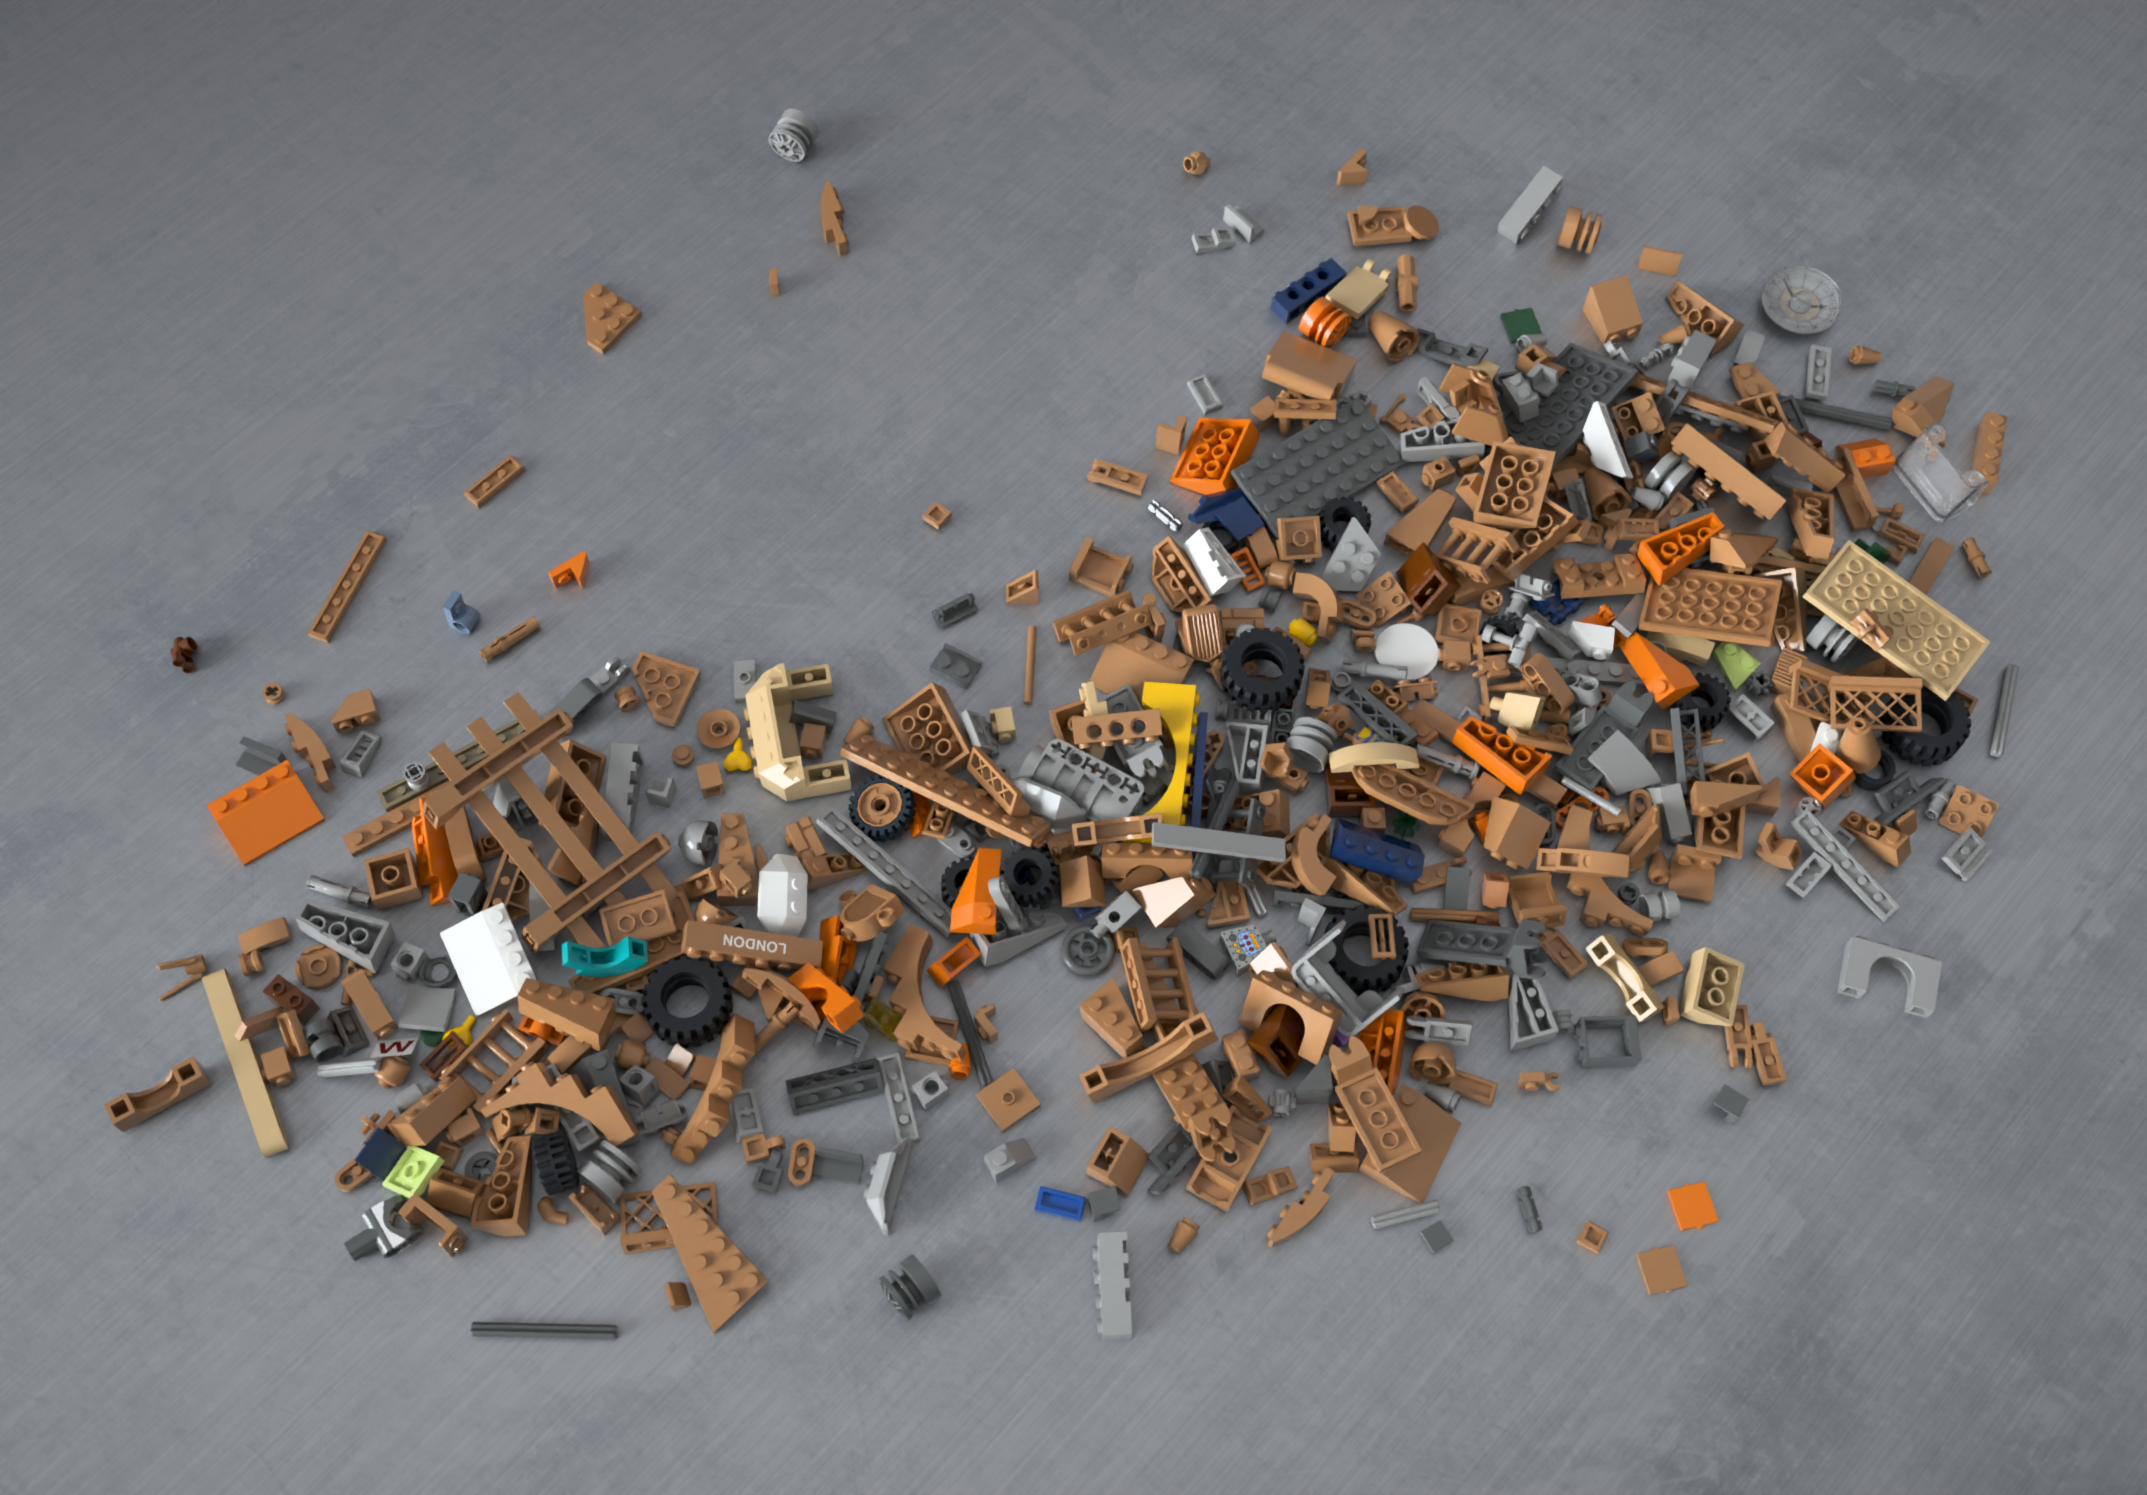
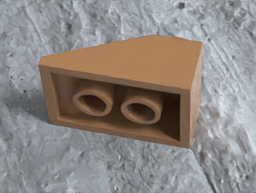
[1694,805,1746,859]

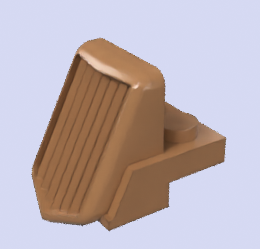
[1175,604,1227,663]

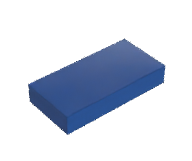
[1035,1186,1086,1222]

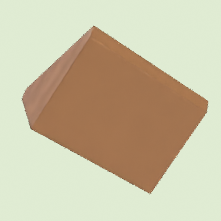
[1049,699,1086,747]
[1058,856,1107,907]

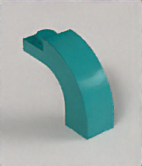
[562,936,648,977]

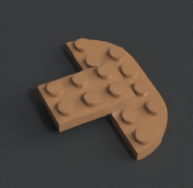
[1351,758,1475,825]

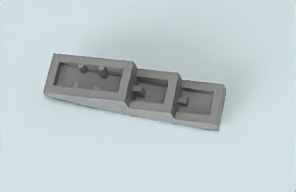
[1786,825,1856,899]

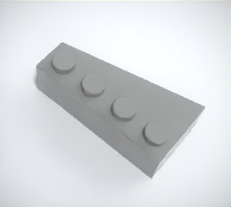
[295,899,395,974]

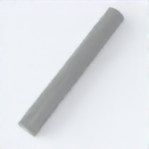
[1561,776,1622,817]

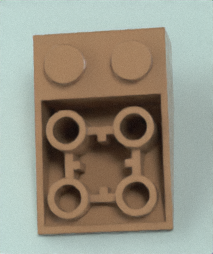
[1218,789,1290,839]

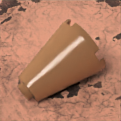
[1368,311,1420,362]
[1583,466,1632,521]
[1836,717,1881,774]

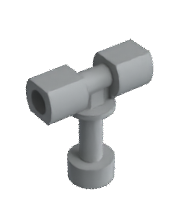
[1481,623,1538,669]

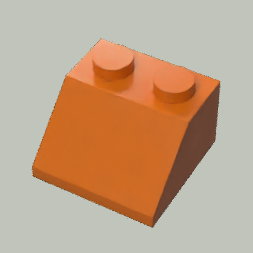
[1836,438,1896,478]
[1789,743,1856,809]

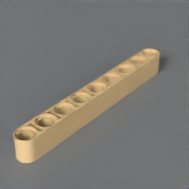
[202,968,290,1158]

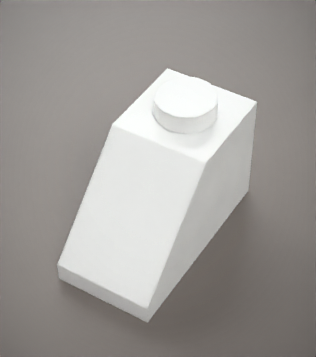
[1568,621,1615,660]

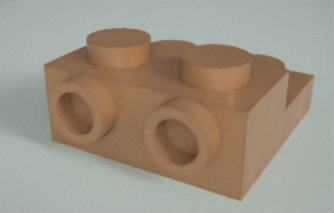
[1276,516,1322,564]

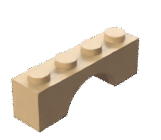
[1585,934,1666,1022]

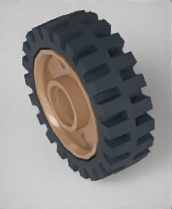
[848,774,916,842]

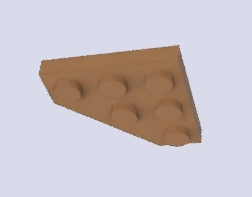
[583,282,642,355]
[632,651,701,728]

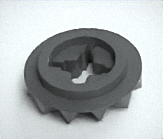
[464,1151,498,1189]

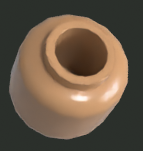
[1265,561,1297,589]
[614,1039,650,1070]
[375,1055,411,1089]

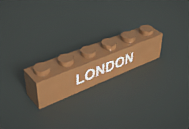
[681,920,823,972]

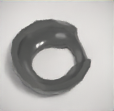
[418,955,456,988]

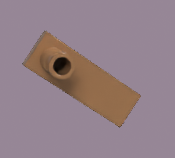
[1274,399,1337,435]

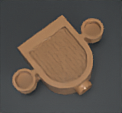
[839,884,906,941]

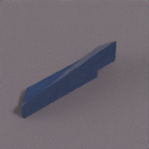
[1188,487,1259,524]

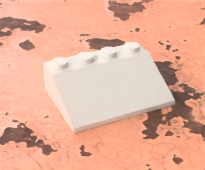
[440,902,537,1017]

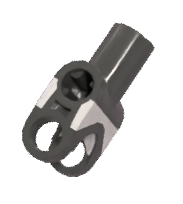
[344,1195,424,1261]

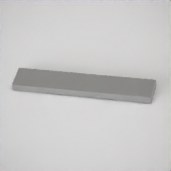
[1789,808,1901,922]
[1152,822,1286,862]

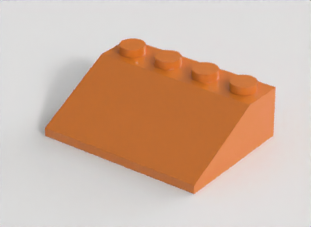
[1170,418,1260,495]
[206,760,325,866]

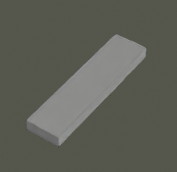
[877,1052,921,1144]

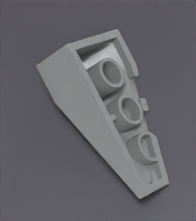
[970,910,1067,967]

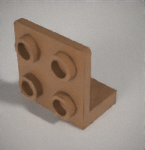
[1668,844,1722,903]

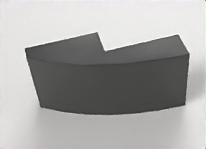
[1270,708,1296,744]

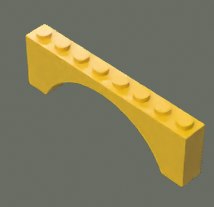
[1124,682,1201,843]

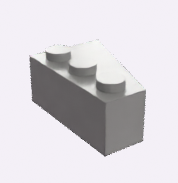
[1666,330,1717,389]
[1225,722,1270,794]

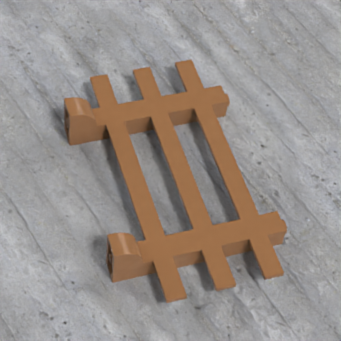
[422,692,678,954]

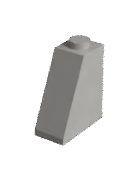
[1643,783,1692,843]

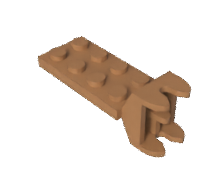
[1329,1036,1422,1173]
[1152,1053,1236,1162]

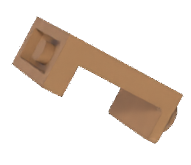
[1069,537,1134,597]
[1507,871,1567,928]
[398,1193,468,1257]

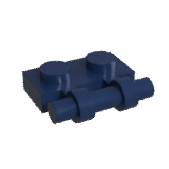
[1528,579,1584,626]

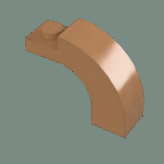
[1292,572,1344,642]
[1291,814,1337,896]

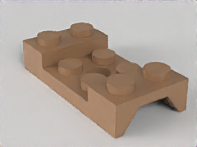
[1552,553,1647,599]
[1186,1105,1273,1213]

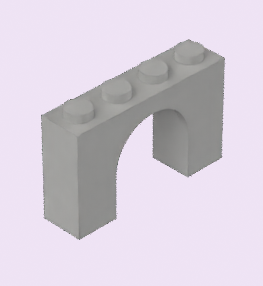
[1837,936,1942,1018]

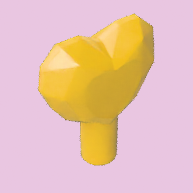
[724,738,752,772]
[442,1015,477,1051]

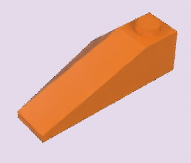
[1618,632,1700,710]

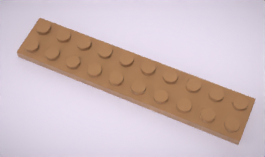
[840,735,1052,847]

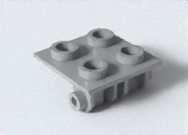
[1633,343,1675,382]

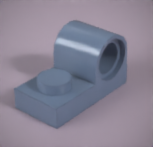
[443,590,480,634]

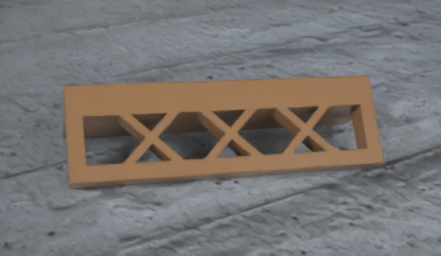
[1831,448,1879,532]
[966,746,1031,816]

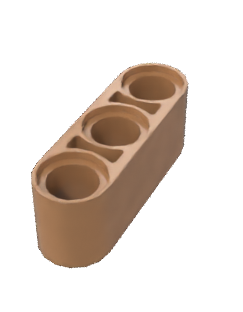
[1243,514,1278,570]
[1521,653,1575,715]

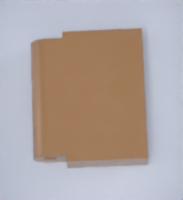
[1262,331,1357,400]

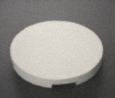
[1374,623,1439,683]

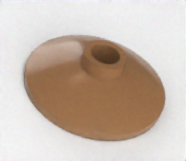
[697,709,741,749]

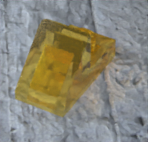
[863,996,902,1042]

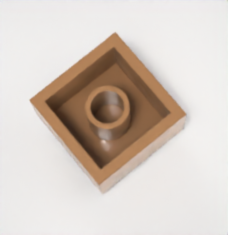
[363,848,423,910]

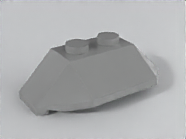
[1010,777,1087,835]
[864,1138,914,1236]

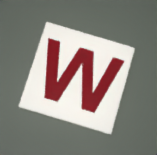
[370,1037,419,1058]

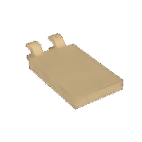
[1325,259,1392,320]

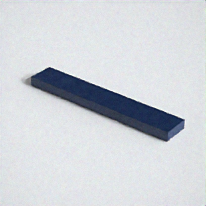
[1190,712,1208,828]

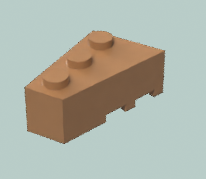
[1734,390,1789,441]
[1079,977,1145,1059]
[387,1077,476,1146]

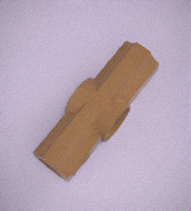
[1396,254,1418,313]

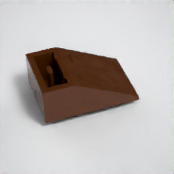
[1396,542,1461,616]
[1325,759,1375,817]
[1247,1003,1305,1078]

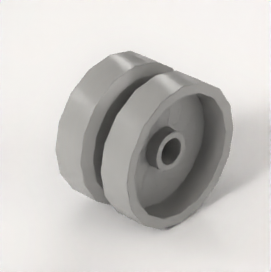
[1644,451,1696,504]

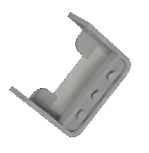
[1291,919,1404,1036]

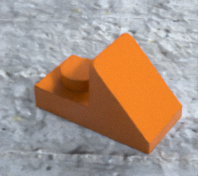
[548,551,590,589]

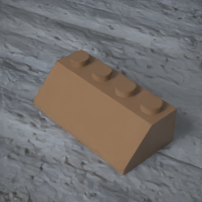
[538,739,606,829]

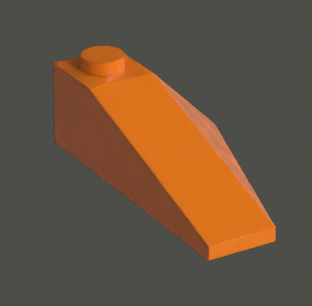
[950,848,1002,935]

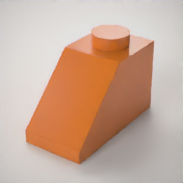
[926,937,981,988]

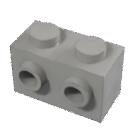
[1502,373,1540,423]

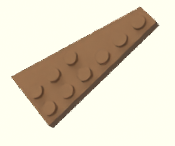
[569,890,695,995]
[652,1174,768,1333]

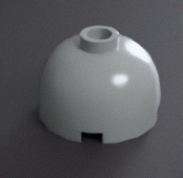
[678,820,718,865]

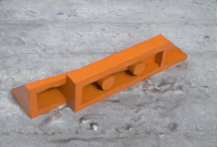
[411,798,458,906]
[815,915,857,1021]

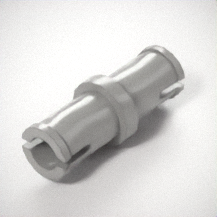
[1925,778,1956,819]

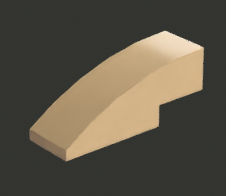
[1645,631,1715,667]

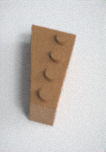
[1491,497,1579,581]
[717,813,759,906]

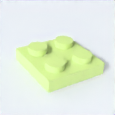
[382,1146,444,1198]

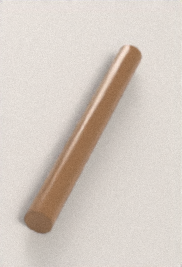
[1024,626,1036,705]

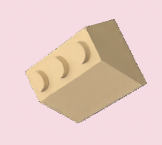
[1679,947,1745,1026]

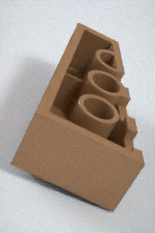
[1786,487,1835,560]
[517,978,616,1052]

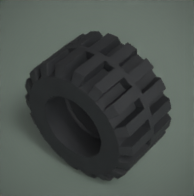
[1319,497,1371,552]
[1671,673,1731,732]
[1000,846,1060,908]
[941,857,974,909]
[532,1130,580,1196]

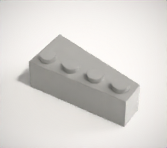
[1498,166,1563,244]
[1400,415,1485,463]
[599,742,645,841]
[1092,1231,1132,1341]

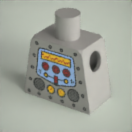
[1219,924,1277,977]

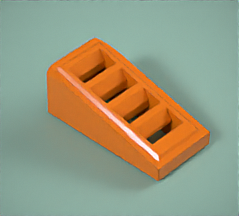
[1230,547,1266,593]

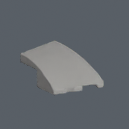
[1588,730,1662,796]

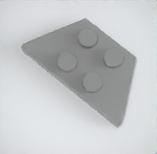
[1320,517,1381,591]

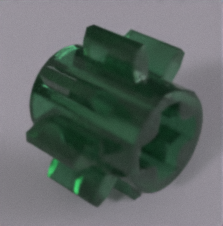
[1392,812,1420,839]

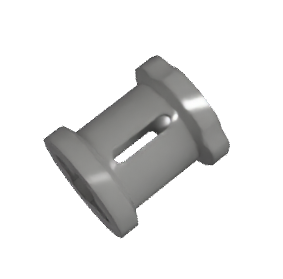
[1505,593,1529,620]

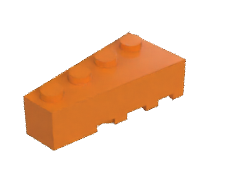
[1637,512,1725,586]
[1452,716,1553,795]

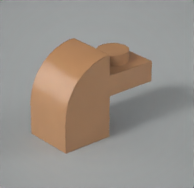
[1756,822,1803,871]

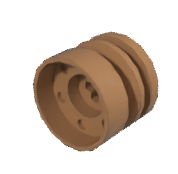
[1557,206,1602,254]

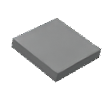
[398,985,457,1032]

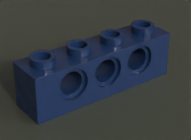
[1271,258,1347,324]

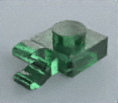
[1854,538,1892,564]

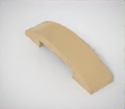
[1328,742,1419,773]

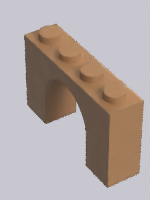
[1238,970,1343,1065]

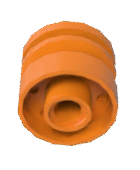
[1299,296,1351,349]

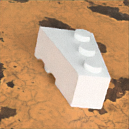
[1183,527,1246,596]

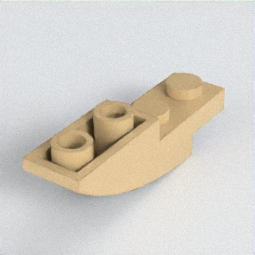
[1079,681,1108,770]

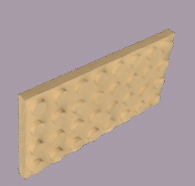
[1803,540,1991,701]

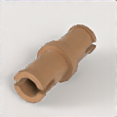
[1961,537,1992,579]

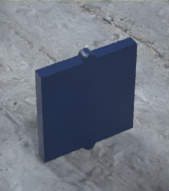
[1215,497,1265,543]
[354,1127,407,1182]

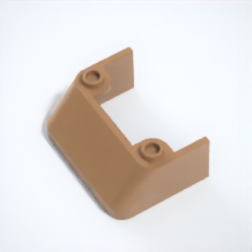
[1439,363,1509,446]

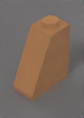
[341,969,399,1040]

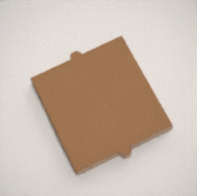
[1636,1245,1688,1295]

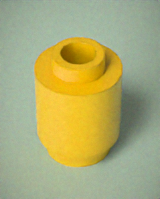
[1288,617,1319,648]

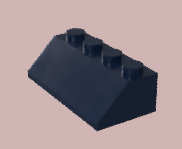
[1329,818,1425,885]

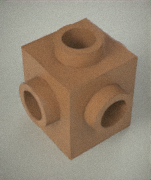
[1315,703,1355,738]

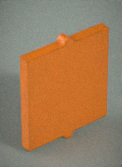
[1667,1182,1719,1231]

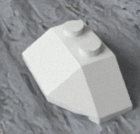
[1583,401,1634,479]
[757,854,808,937]

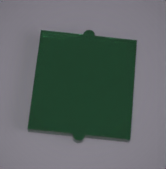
[1500,307,1542,343]

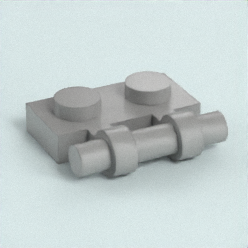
[960,710,999,757]

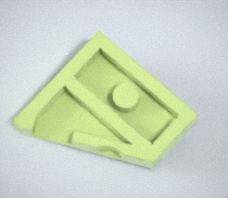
[1712,641,1761,693]

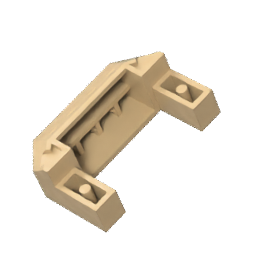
[744,663,852,801]

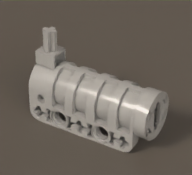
[1017,739,1144,861]

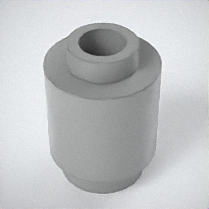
[394,1082,429,1113]

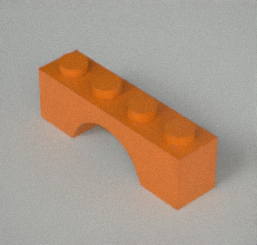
[787,962,864,1034]

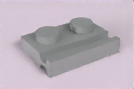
[1941,828,1993,881]

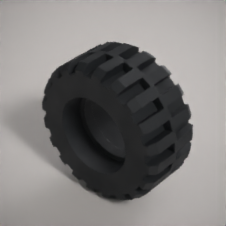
[1220,627,1305,713]
[1880,685,1971,766]
[1324,905,1409,995]
[641,955,733,1048]

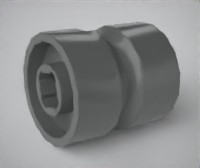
[303,1018,344,1063]

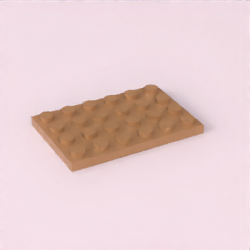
[1639,568,1782,647]

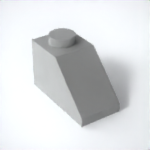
[984,1138,1036,1182]

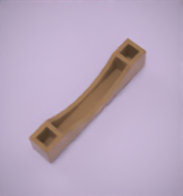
[1079,1011,1219,1103]

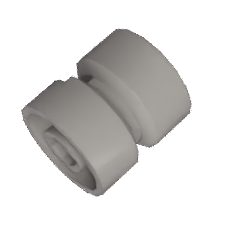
[1639,889,1680,922]

